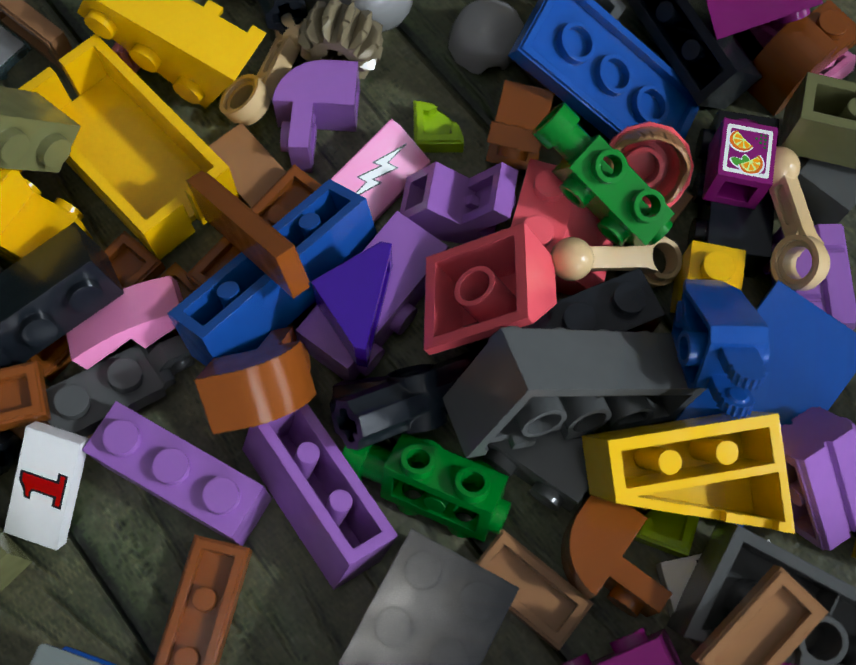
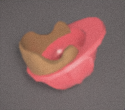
[603,121,694,208]

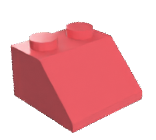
[511,159,614,296]
[424,222,557,355]

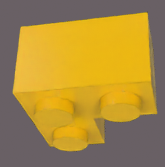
[0,168,93,264]

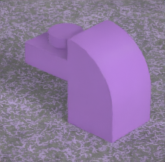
[272,60,360,173]
[400,161,518,244]

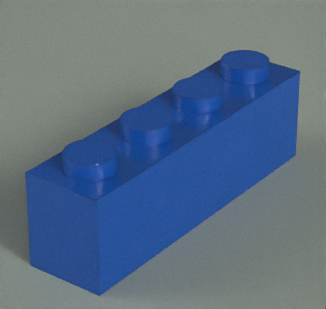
[167,179,377,366]

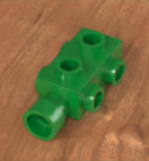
[532,102,675,246]
[342,434,512,542]

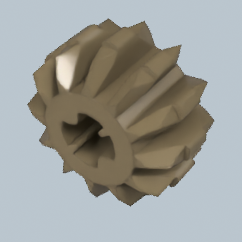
[298,0,384,79]

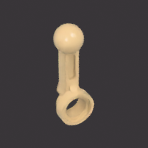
[219,13,302,126]
[769,146,830,291]
[551,236,682,288]

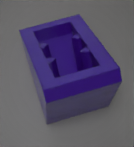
[311,242,393,368]

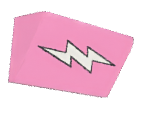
[331,119,431,223]

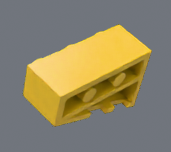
[77,0,267,109]
[582,411,795,534]

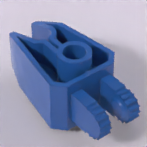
[671,279,770,419]

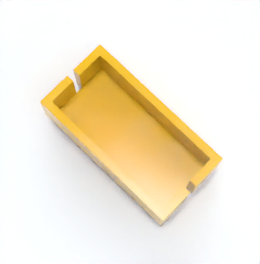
[18,34,239,260]

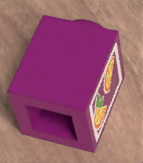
[702,118,778,209]

